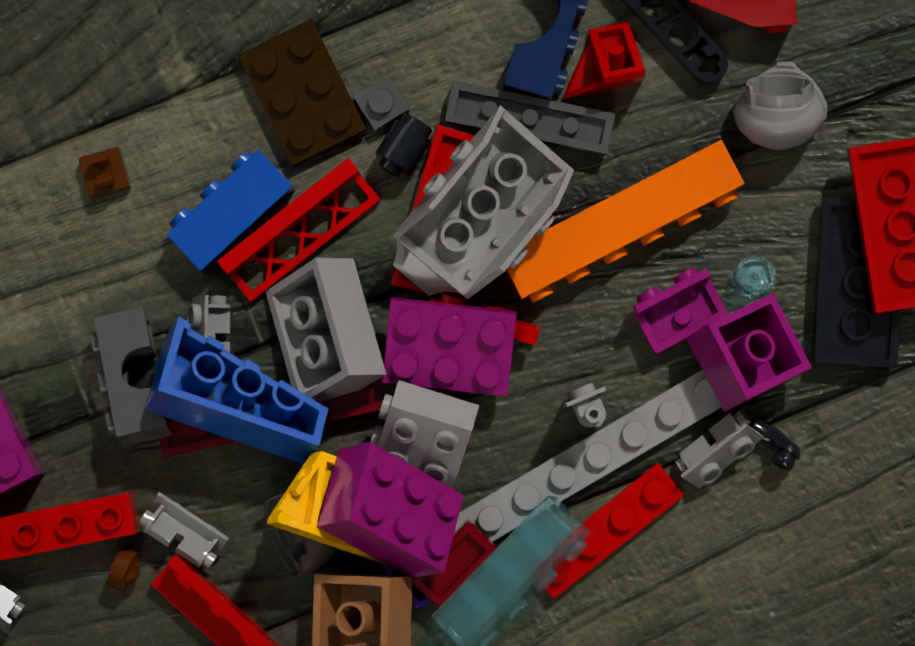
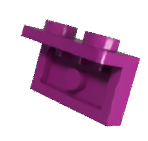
[632,267,729,356]

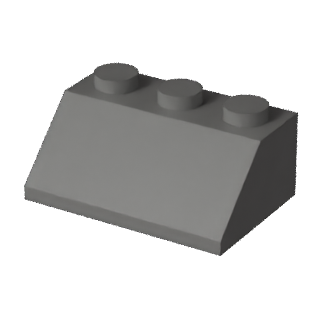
[266,258,387,402]

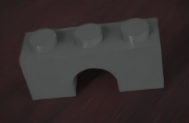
[90,306,173,447]

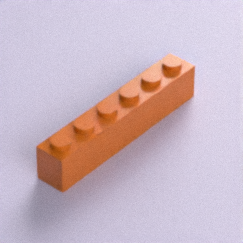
[505,140,745,303]

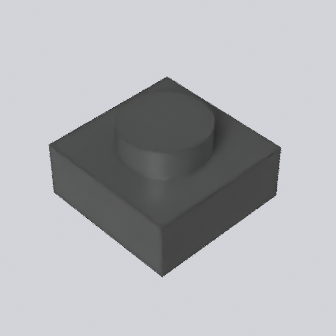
[353,74,410,133]

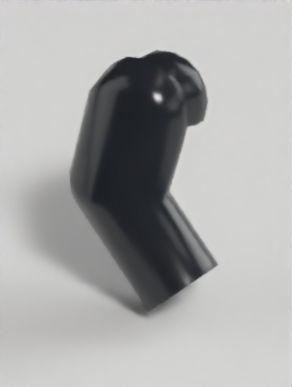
[750,418,801,471]

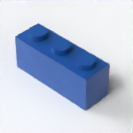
[166,149,295,274]

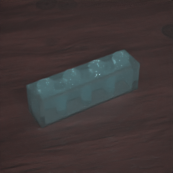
[431,496,591,646]

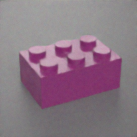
[317,442,464,578]

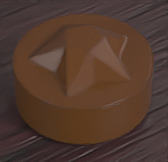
[107,548,141,592]

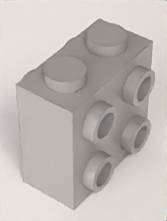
[371,380,479,489]

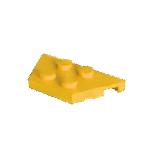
[267,451,386,565]

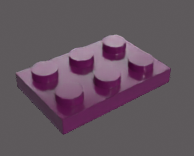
[382,297,517,397]

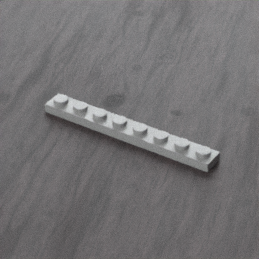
[455,370,721,542]

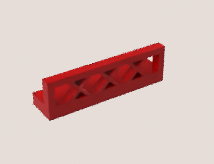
[217,157,381,303]
[151,554,282,646]

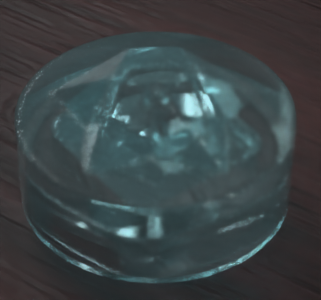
[733,256,777,299]

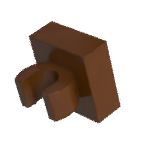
[79,147,132,199]

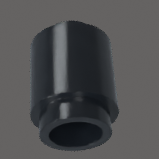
[375,113,433,178]

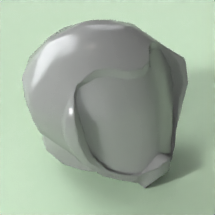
[733,62,828,150]

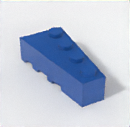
[145,316,328,464]

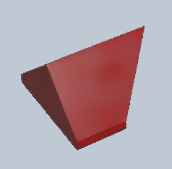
[561,22,646,101]

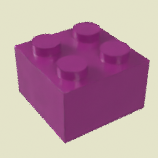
[686,293,812,412]

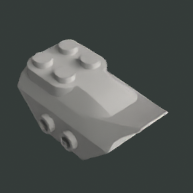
[392,105,574,299]

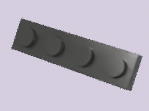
[445,80,615,156]

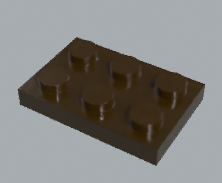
[238,19,367,167]

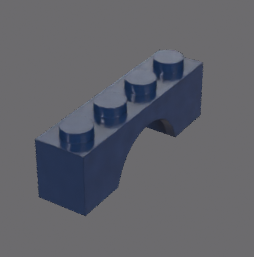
[503,0,588,100]

